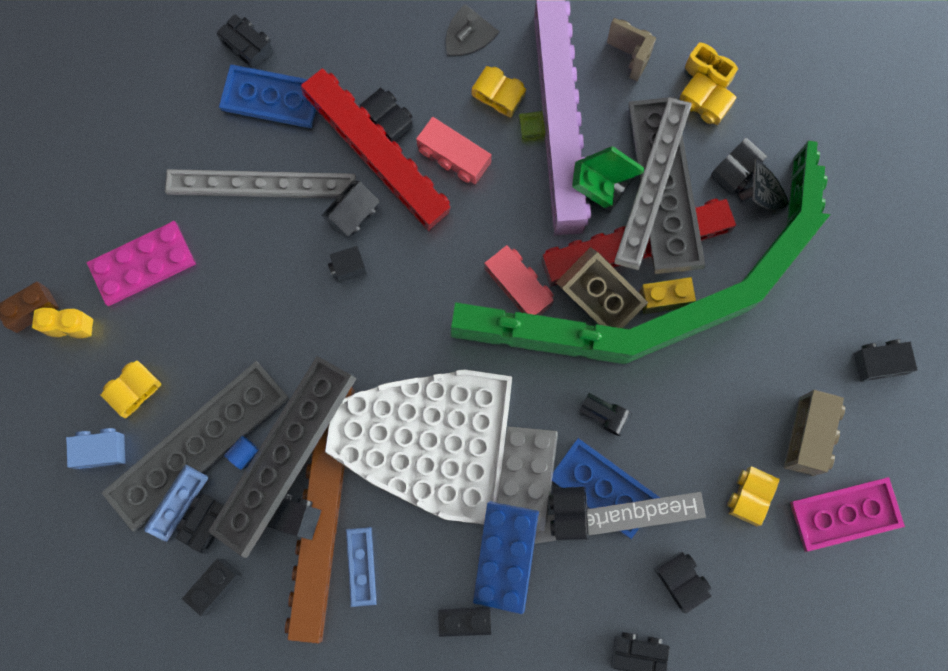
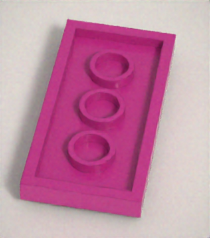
[86,221,196,306]
[790,477,905,552]

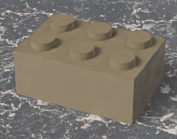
[556,247,648,328]
[784,390,845,476]

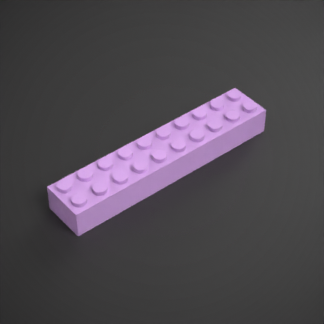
[534,0,591,236]

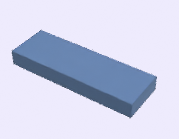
[144,464,208,542]
[346,527,377,607]

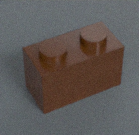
[0,281,59,333]

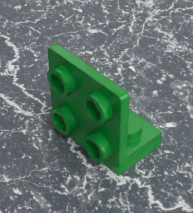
[572,146,644,208]

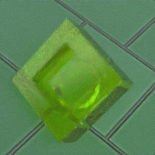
[519,111,546,139]

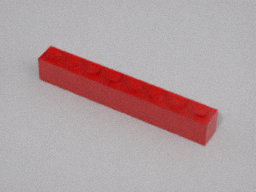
[301,68,451,231]
[541,198,736,287]

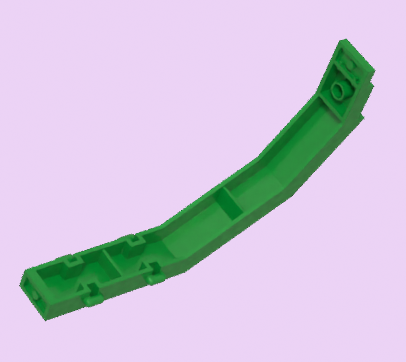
[451,140,831,364]

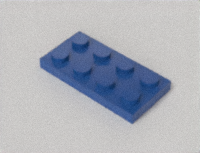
[219,64,316,129]
[552,438,660,539]
[473,501,539,614]

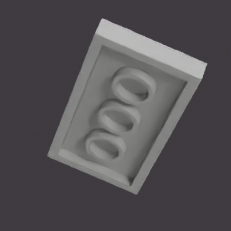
[497,427,558,533]

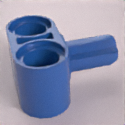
[224,435,259,470]

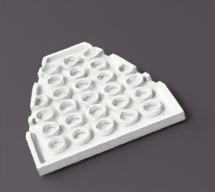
[325,370,512,525]

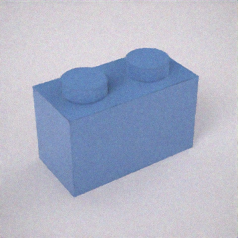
[66,428,126,470]

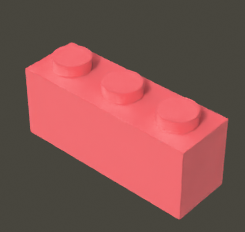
[416,117,492,185]
[484,245,554,315]

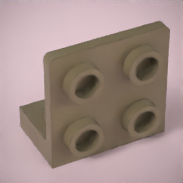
[607,18,656,82]

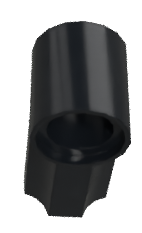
[578,393,632,437]

